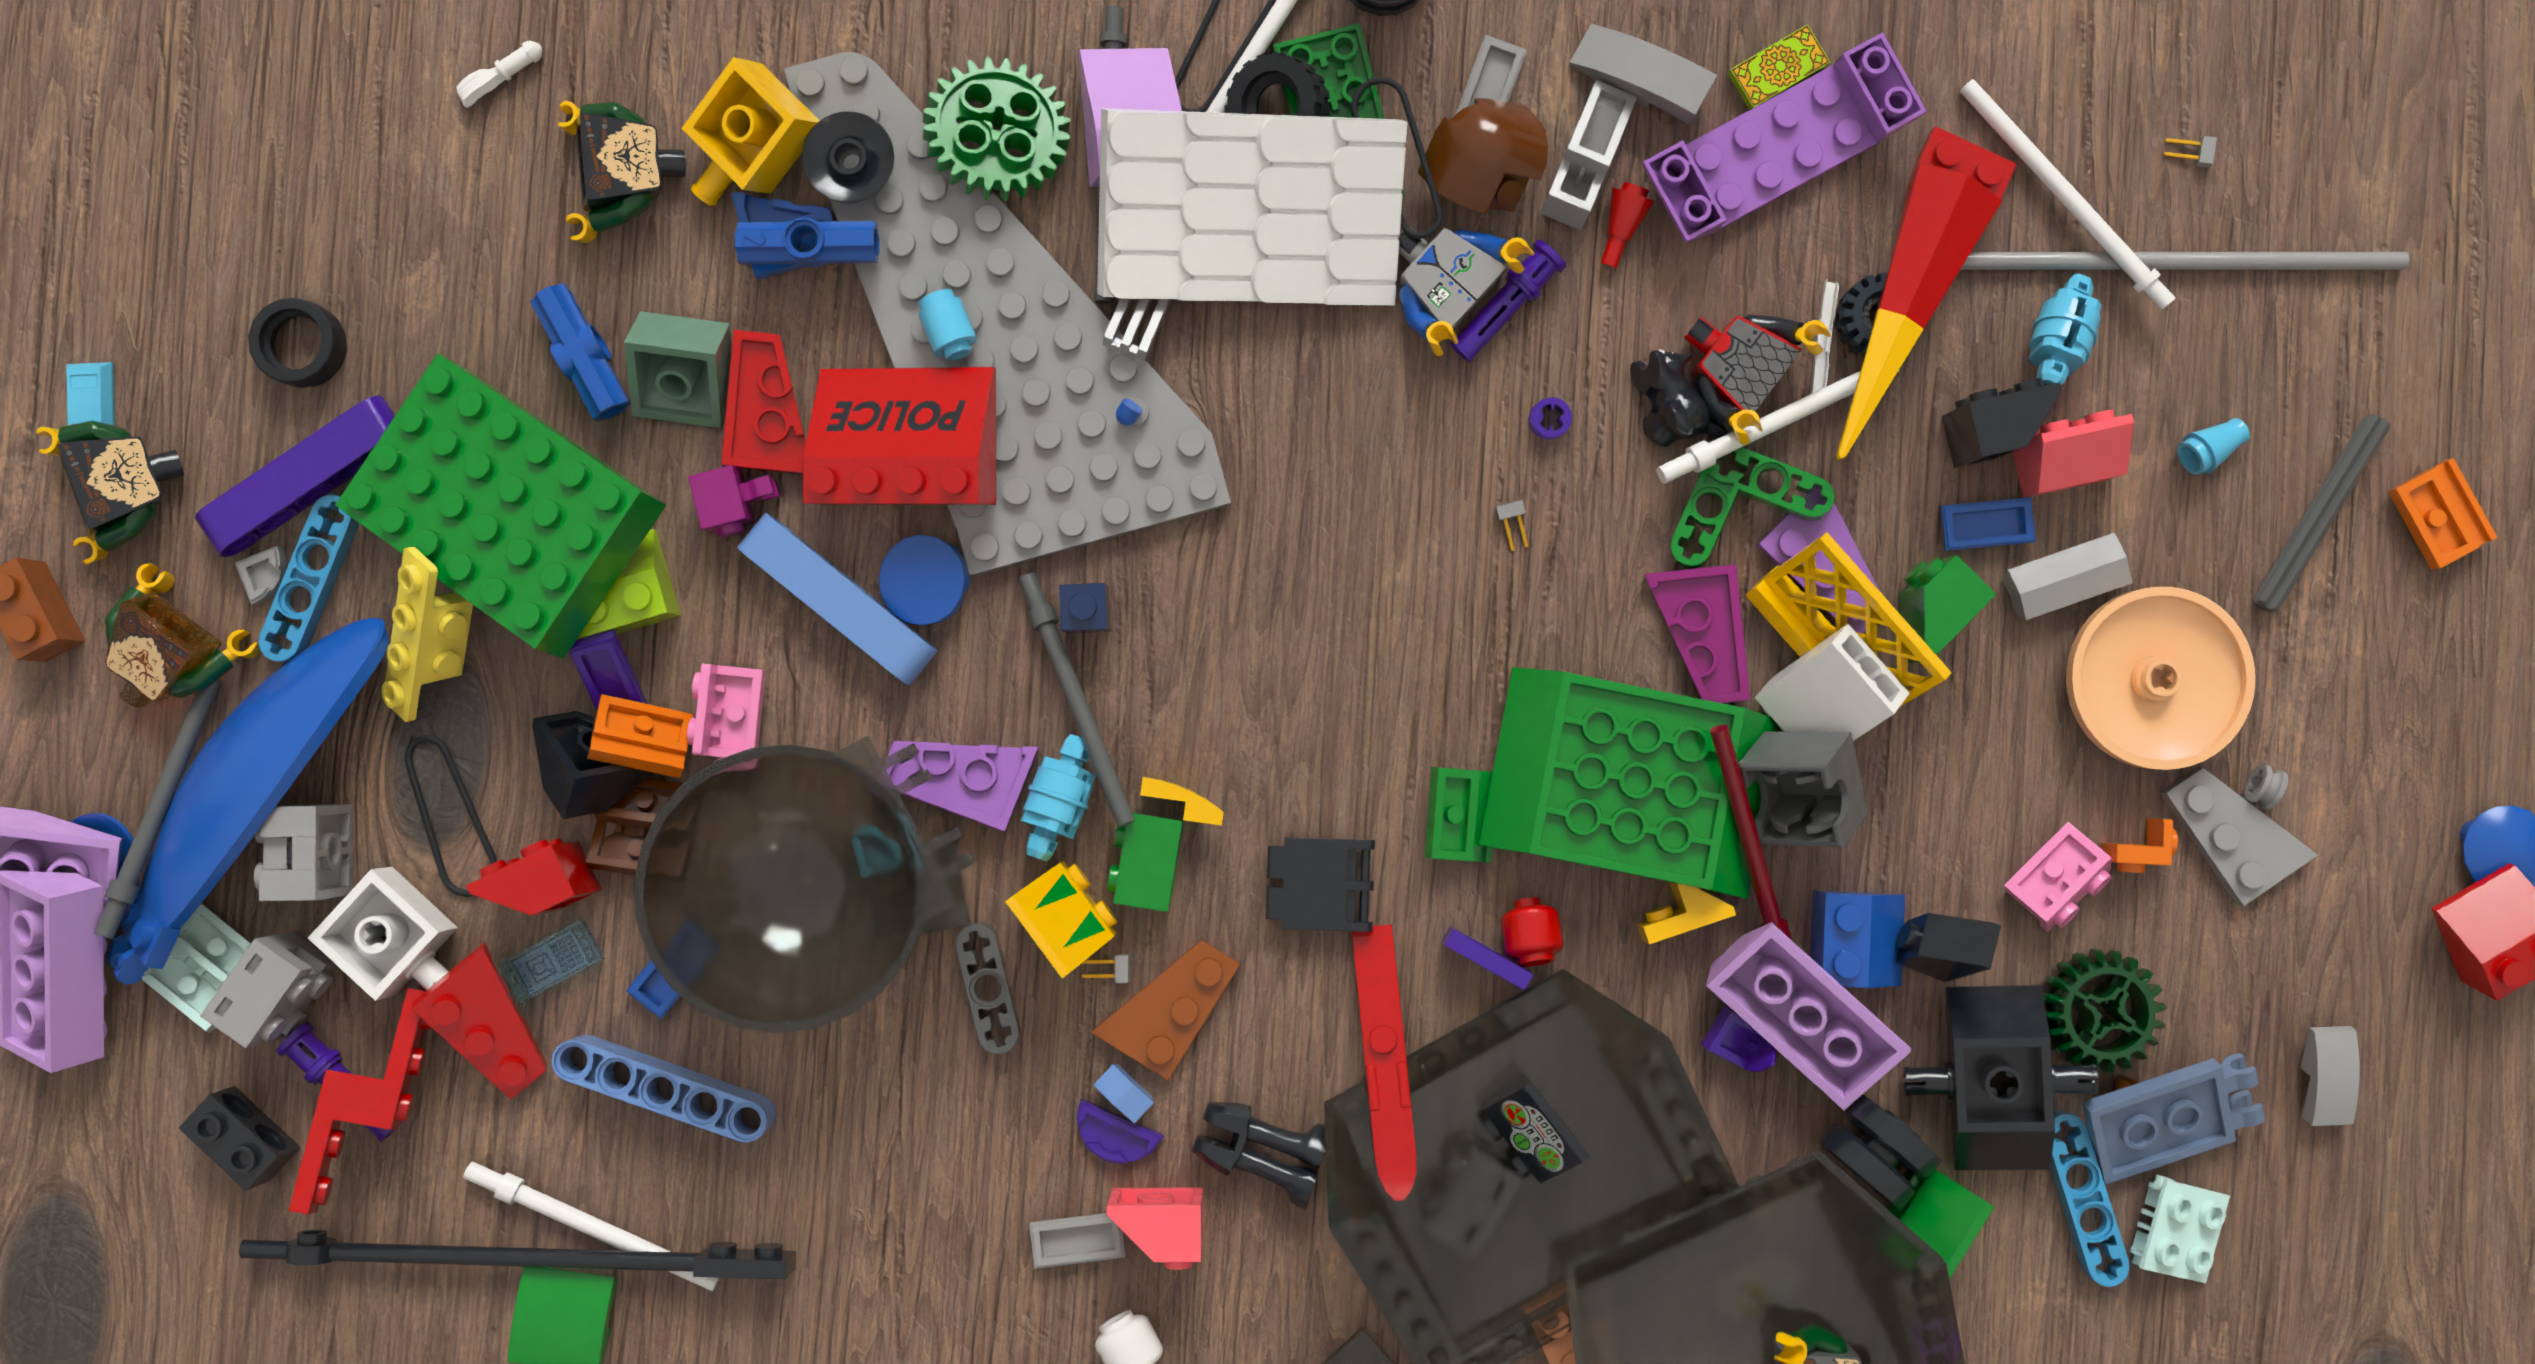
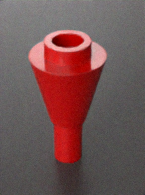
[1600,182,1655,269]

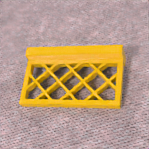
[1745,532,1952,707]

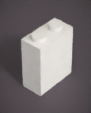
[1755,624,1909,741]

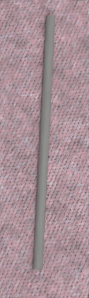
[1960,252,2410,270]

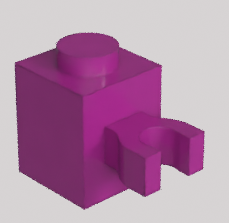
[688,465,781,538]

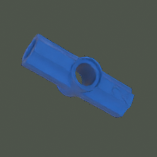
[735,217,880,268]
[530,283,631,422]

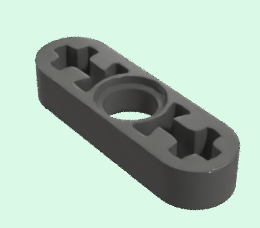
[956,922,1021,1054]

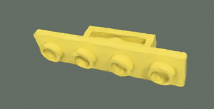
[382,547,473,722]

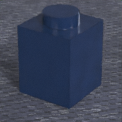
[1059,583,1111,634]

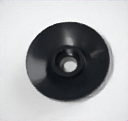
[802,111,895,203]

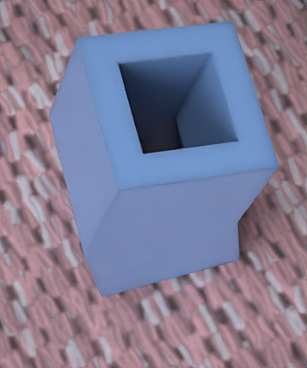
[1094,1064,1154,1124]

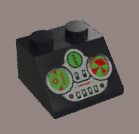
[1479,1071,1590,1184]

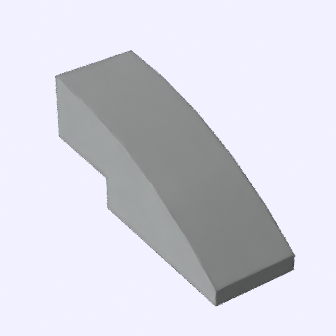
[1569,24,1717,125]
[1540,80,1637,231]

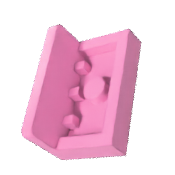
[687,663,767,760]

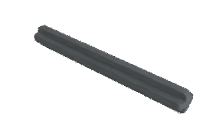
[2253,414,2390,613]

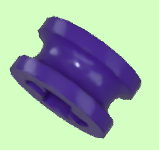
[1528,397,1572,440]

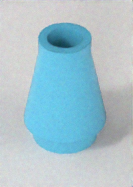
[2177,418,2250,475]

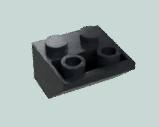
[1942,378,2062,468]

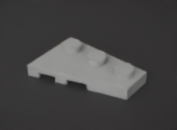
[2160,768,2318,906]

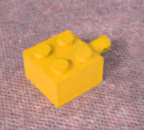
[681,57,820,206]

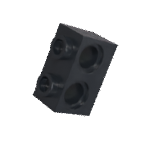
[178,1086,301,1191]

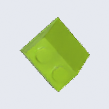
[578,529,681,639]

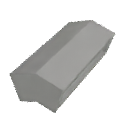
[2002,532,2133,620]

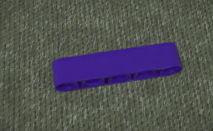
[195,395,395,558]

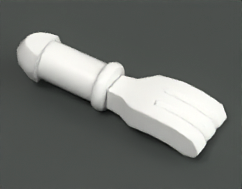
[456,41,542,108]

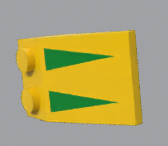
[1005,861,1118,978]

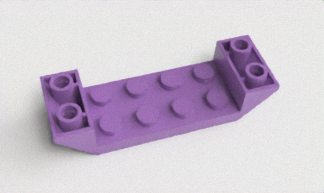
[1642,32,1927,243]

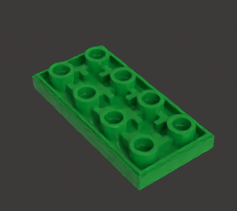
[1273,23,1404,200]

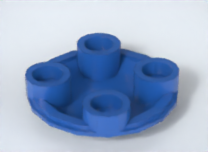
[2460,805,2535,887]

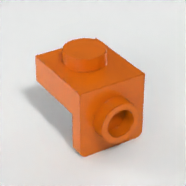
[2100,818,2178,873]

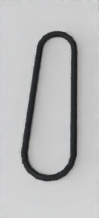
[1175,0,1275,112]
[1351,76,1443,239]
[404,735,497,897]

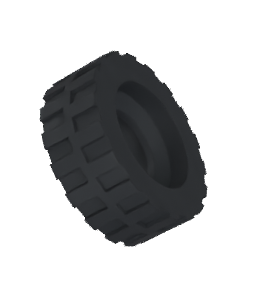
[1225,52,1331,117]

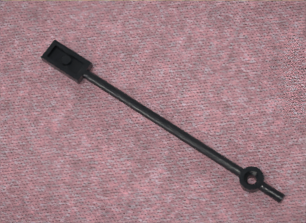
[239,1230,796,1280]

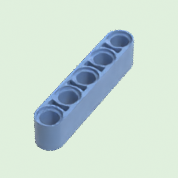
[737,512,938,686]
[551,1035,777,1143]

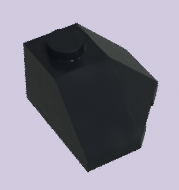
[532,711,653,820]

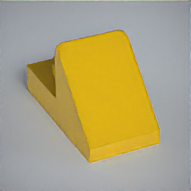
[1636,882,1736,944]

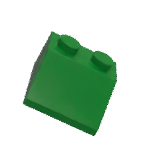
[1898,555,1996,664]
[1872,1170,1994,1287]

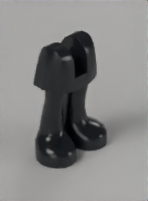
[1191,1102,1334,1210]

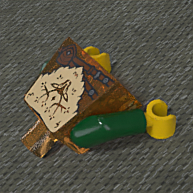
[105,563,261,708]

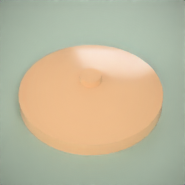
[2066,587,2255,770]

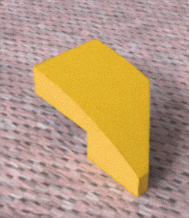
[1140,777,1224,826]

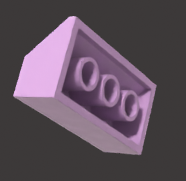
[0,870,107,1073]
[1706,922,1911,1110]

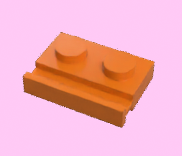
[2388,458,2498,570]
[587,694,693,778]

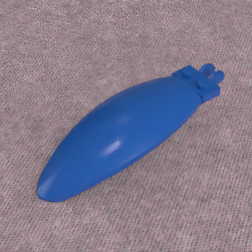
[105,618,388,985]

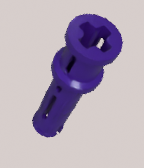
[1449,239,1567,363]
[276,1022,403,1142]

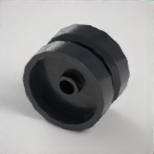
[1819,1094,1942,1211]

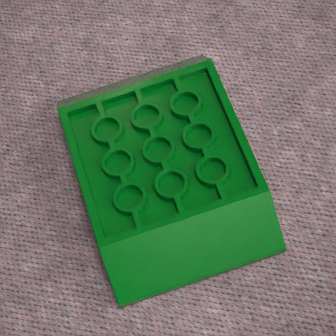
[1478,667,1779,899]

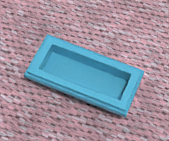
[66,362,115,426]

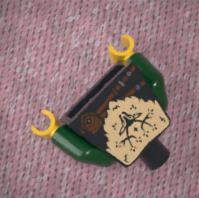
[558,101,686,243]
[36,420,184,564]

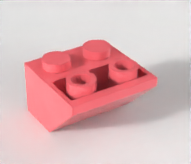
[2013,409,2134,498]

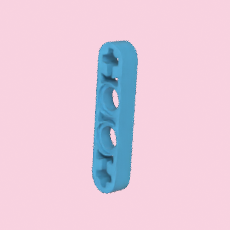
[258,495,359,662]
[2050,1110,2129,1287]

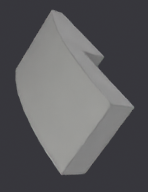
[2300,1026,2360,1126]

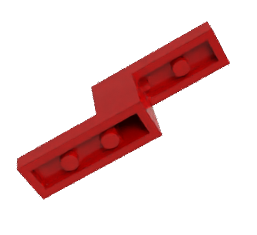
[289,988,432,1214]

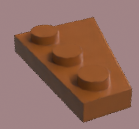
[1091,939,1240,1081]

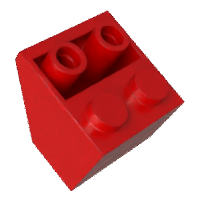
[466,838,602,916]

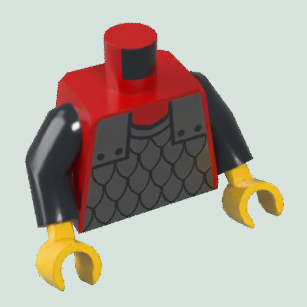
[1684,314,1831,445]

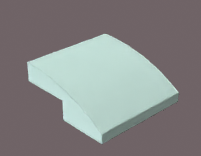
[142,903,251,1033]

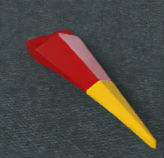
[1836,126,2017,461]

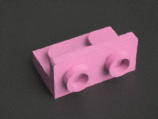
[2004,822,2112,932]

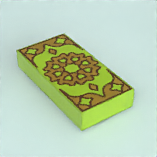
[1728,24,1831,110]

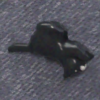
[1630,349,1730,447]

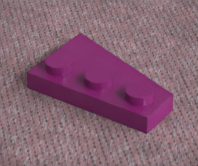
[1644,564,1750,703]

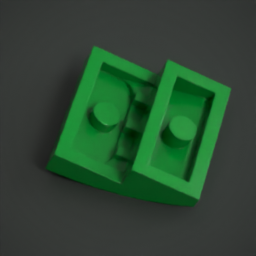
[507,1267,618,1364]

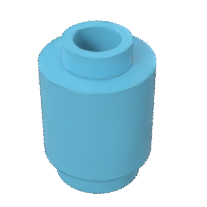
[918,289,977,361]

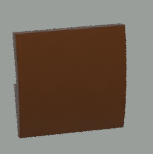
[586,778,696,882]

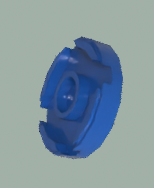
[879,534,970,626]

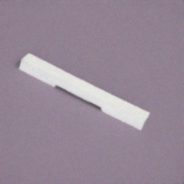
[1810,279,1839,394]

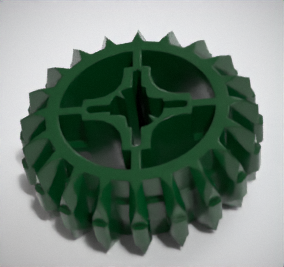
[2042,948,2167,1073]

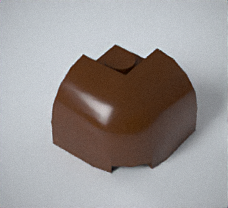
[1417,98,1548,214]

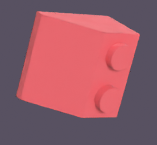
[1107,1187,1203,1270]

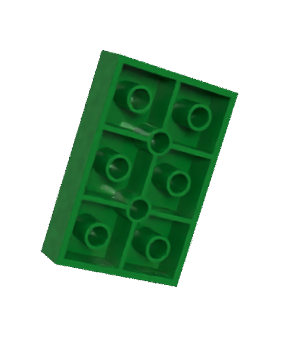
[335,353,666,659]

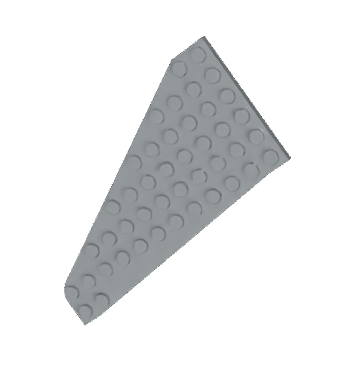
[784,52,1232,577]

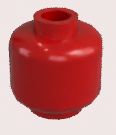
[1500,897,1564,967]

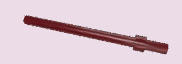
[1710,724,1792,939]

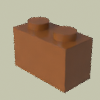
[0,557,86,662]

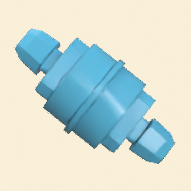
[2028,274,2102,386]
[1020,734,1096,862]

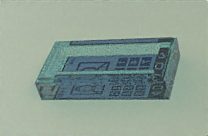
[499,919,605,1004]

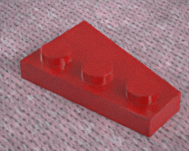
[721,329,806,475]
[411,942,547,1100]

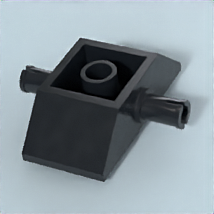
[1903,985,2099,1170]

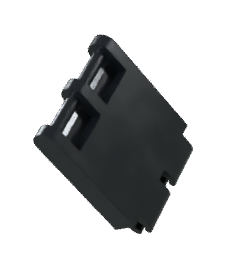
[1266,837,1375,932]

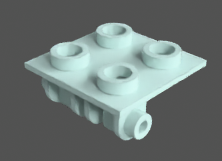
[2129,1174,2230,1283]

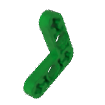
[1671,447,1835,569]

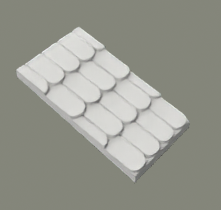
[1097,108,1407,305]

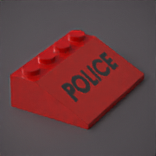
[803,367,996,505]

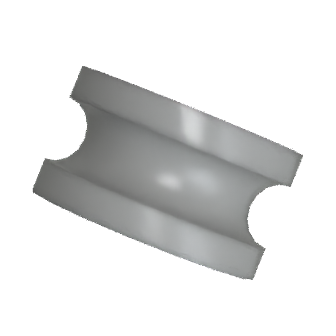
[2244,763,2288,809]

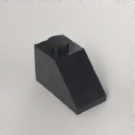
[1896,913,2001,982]

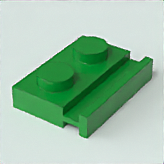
[1424,767,1493,863]

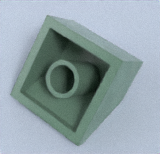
[624,311,732,428]

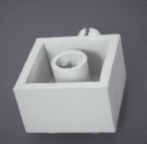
[308,867,458,1001]

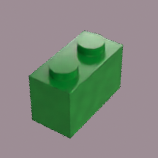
[1107,812,1184,912]

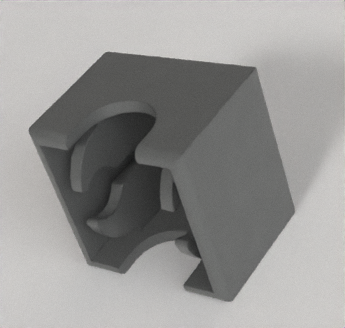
[1739,731,1868,847]

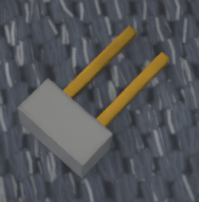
[2163,136,2217,168]
[1495,499,1528,551]
[1082,954,1131,983]

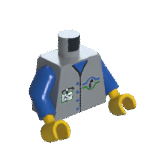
[1398,227,1534,357]

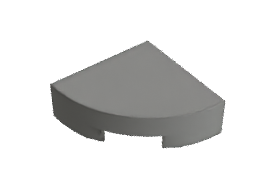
[235,546,287,605]

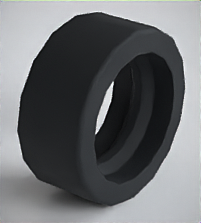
[248,297,347,388]

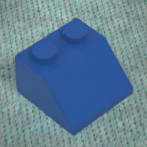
[1810,890,1905,988]

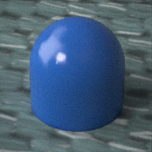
[1115,398,1142,426]

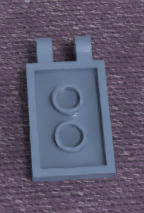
[2082,1054,2265,1185]

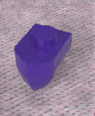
[1701,1005,1776,1072]

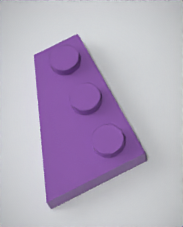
[1755,488,1879,633]
[877,741,1039,834]

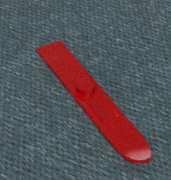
[1352,924,1417,1201]

